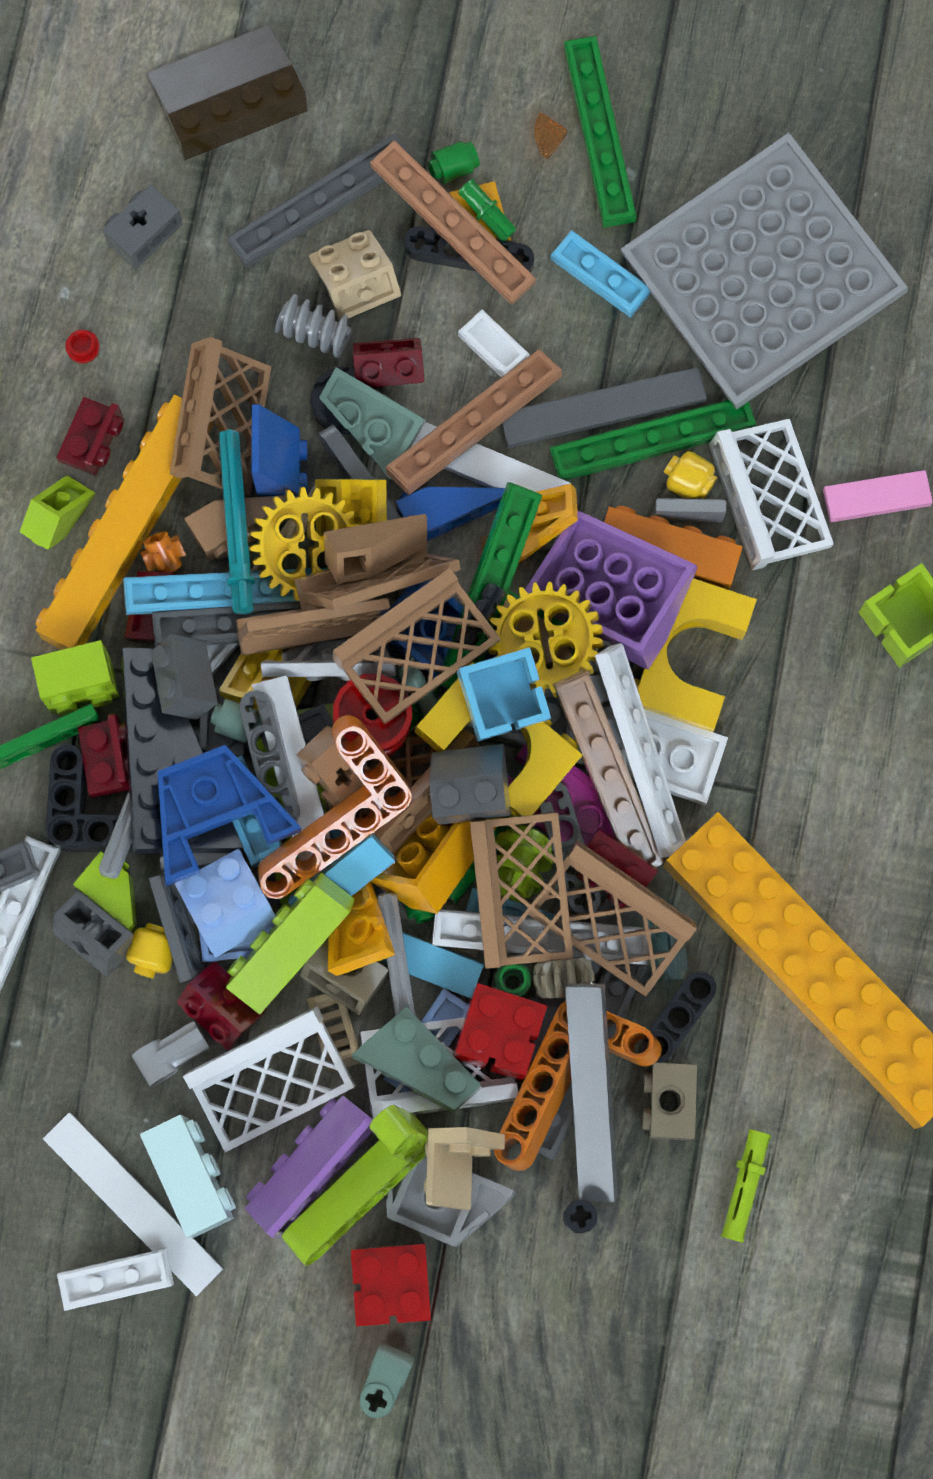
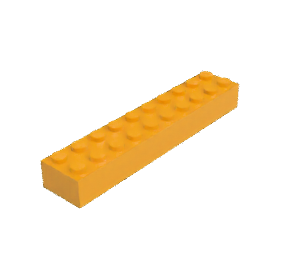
[663,812,933,1129]

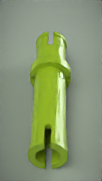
[720,1129,771,1243]

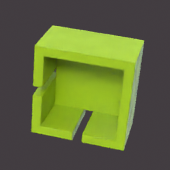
[858,563,933,668]
[31,640,120,716]

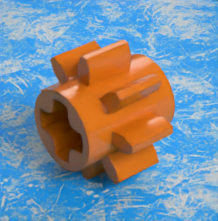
[140,531,186,572]

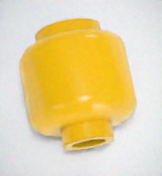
[664,451,718,499]
[126,923,173,979]

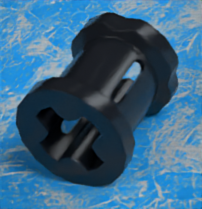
[563,1200,598,1234]

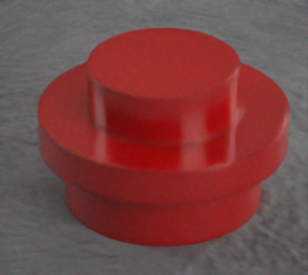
[65,330,100,364]

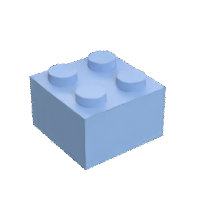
[174,849,275,958]

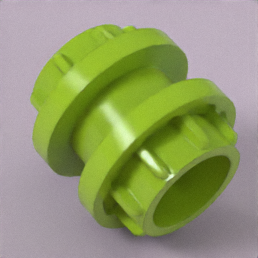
[495,825,553,902]

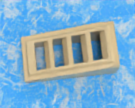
[307,993,360,1072]

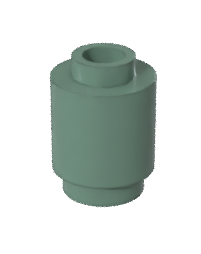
[210,699,263,743]

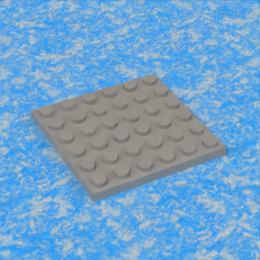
[621,133,908,410]

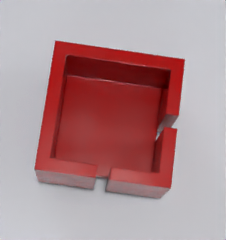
[453,983,547,1081]
[351,1244,431,1327]

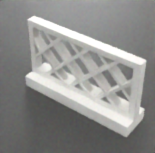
[709,419,834,571]
[183,1006,356,1152]
[360,1017,518,1120]

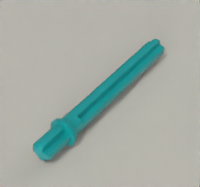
[218,429,255,615]

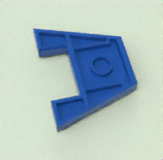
[158,745,302,886]

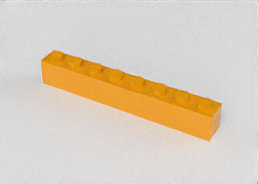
[36,394,214,650]

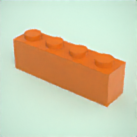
[604,506,743,590]

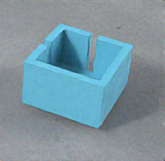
[457,648,551,741]

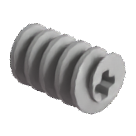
[275,294,352,358]

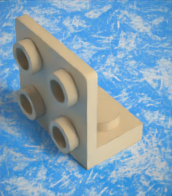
[309,230,402,320]
[424,1127,505,1210]

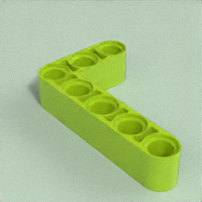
[281,1105,428,1266]

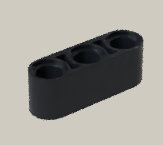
[639,971,717,1063]

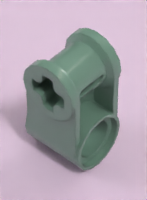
[359,1342,416,1418]

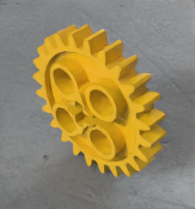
[249,487,360,601]
[488,581,604,697]

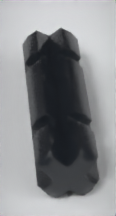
[454,583,505,646]

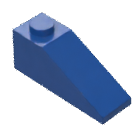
[396,487,505,541]

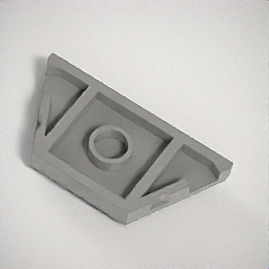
[261,639,396,681]
[386,1156,516,1247]

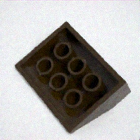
[146,24,308,160]

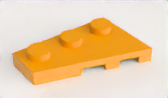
[328,882,396,976]

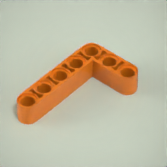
[257,715,411,899]
[494,1000,662,1171]

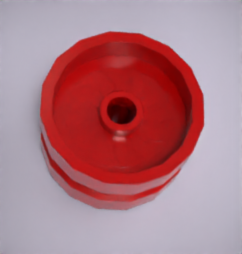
[333,673,412,760]

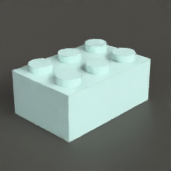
[140,1115,236,1238]

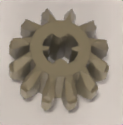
[533,957,595,998]

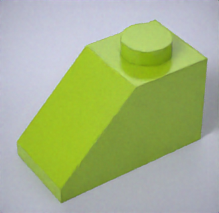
[20,475,95,550]
[73,851,137,933]

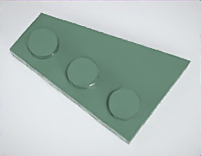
[319,368,426,480]
[352,1007,481,1113]

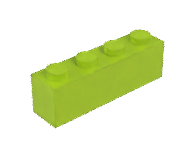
[226,872,355,1014]

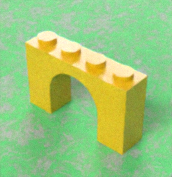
[634,578,757,732]
[414,662,583,825]

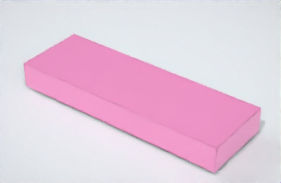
[823,470,933,523]

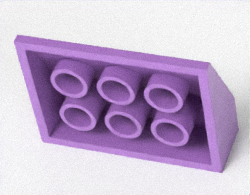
[525,511,697,670]
[244,1096,372,1238]

